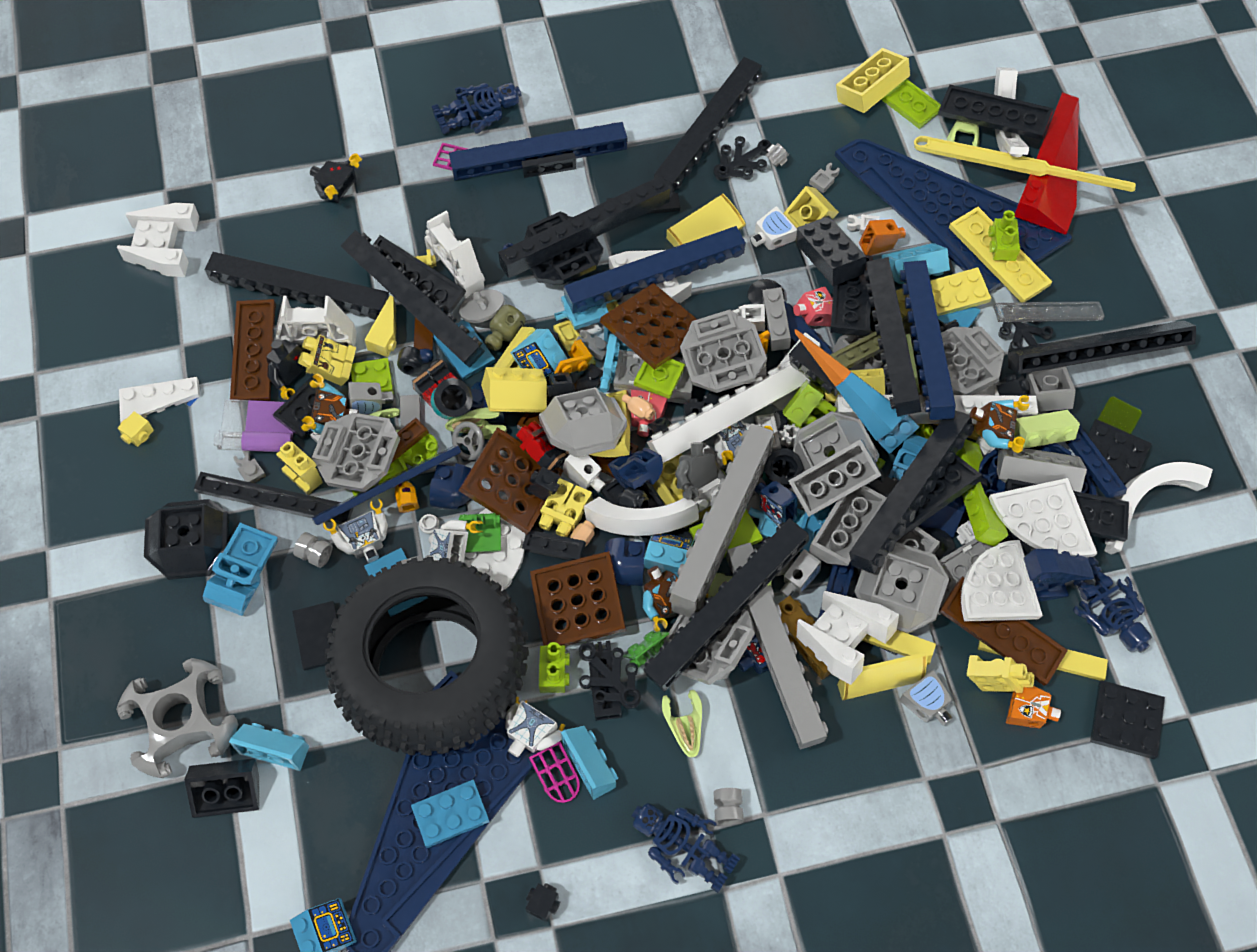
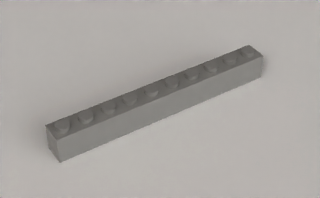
[726,542,828,750]

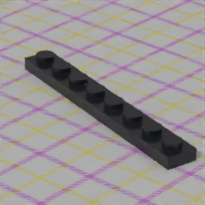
[194,472,354,524]

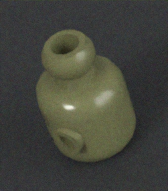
[485,305,526,351]

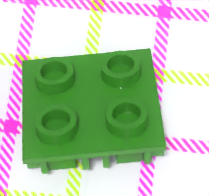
[459,513,501,553]
[624,631,669,668]

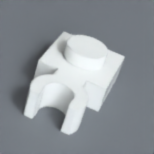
[847,214,880,234]

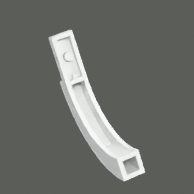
[994,67,1029,157]
[1104,462,1213,555]
[584,478,721,536]

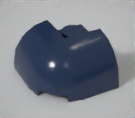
[608,448,663,490]
[429,463,471,509]
[604,538,645,586]

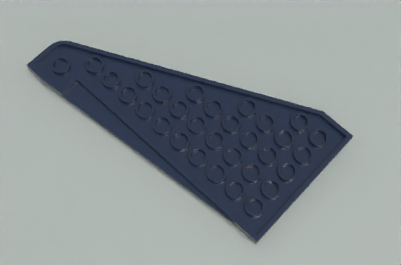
[834,139,1072,293]
[346,670,544,952]

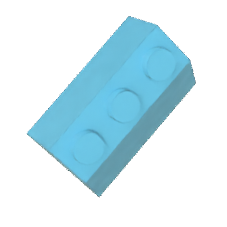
[882,243,950,284]
[229,723,309,771]
[561,726,618,800]

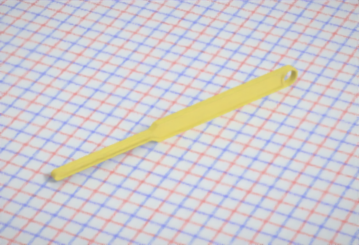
[914,136,1136,192]

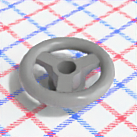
[452,421,485,461]

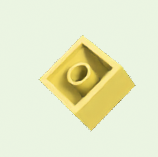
[783,186,839,228]

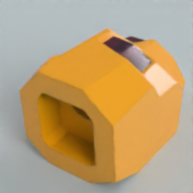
[395,481,419,513]

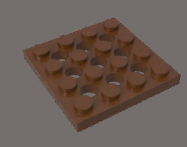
[600,283,697,370]
[458,427,564,534]
[530,551,627,646]

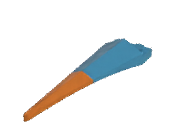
[795,329,919,454]

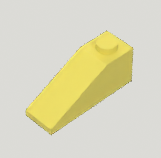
[365,295,397,357]

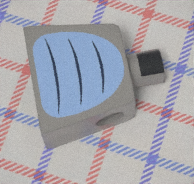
[348,382,393,415]
[780,549,821,597]
[899,671,953,725]

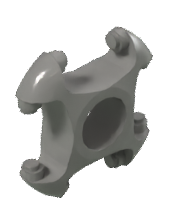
[116,658,239,778]

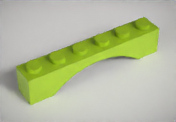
[956,439,1008,547]

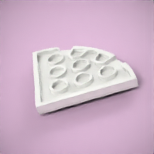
[989,478,1097,557]
[464,494,525,591]
[961,540,1043,621]

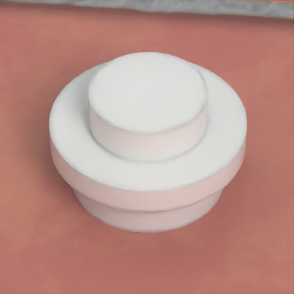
[419,514,440,534]

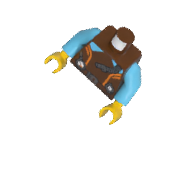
[301,374,359,434]
[969,395,1030,453]
[643,566,708,632]

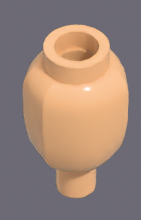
[622,394,655,420]
[570,520,595,545]

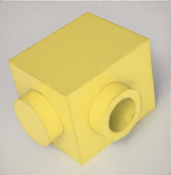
[118,411,154,447]

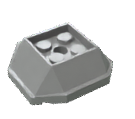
[680,310,767,393]
[919,327,1004,395]
[539,388,627,457]
[793,411,880,472]
[312,413,400,492]
[854,542,949,634]
[664,602,755,685]

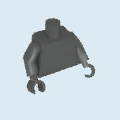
[675,442,726,499]

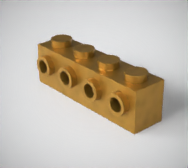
[778,595,831,680]

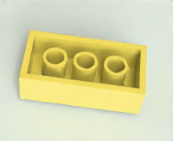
[836,48,910,113]

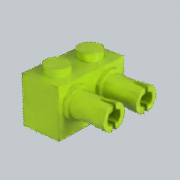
[988,210,1020,261]
[783,379,837,427]
[539,642,570,693]

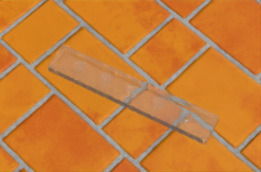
[994,301,1105,322]

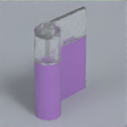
[213,399,293,452]

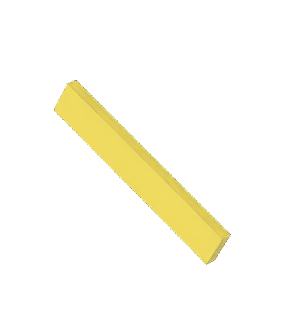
[978,640,1108,681]

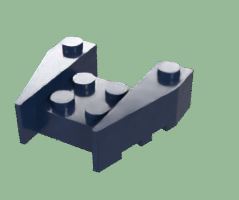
[1023,549,1094,602]

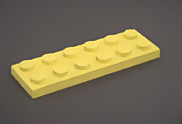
[949,207,1052,304]
[874,267,992,318]

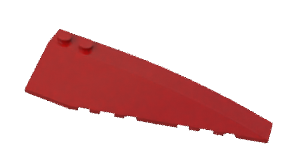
[1015,92,1079,234]

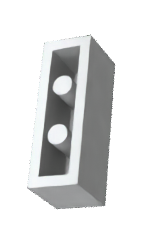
[762,287,791,351]

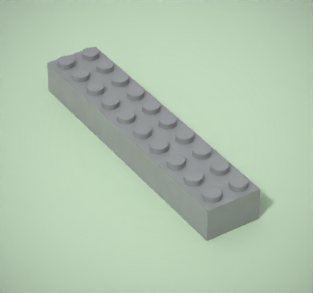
[669,423,774,618]

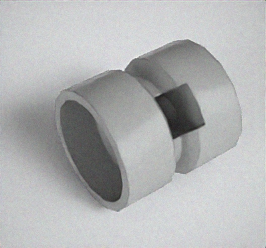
[293,532,333,568]
[713,788,744,825]

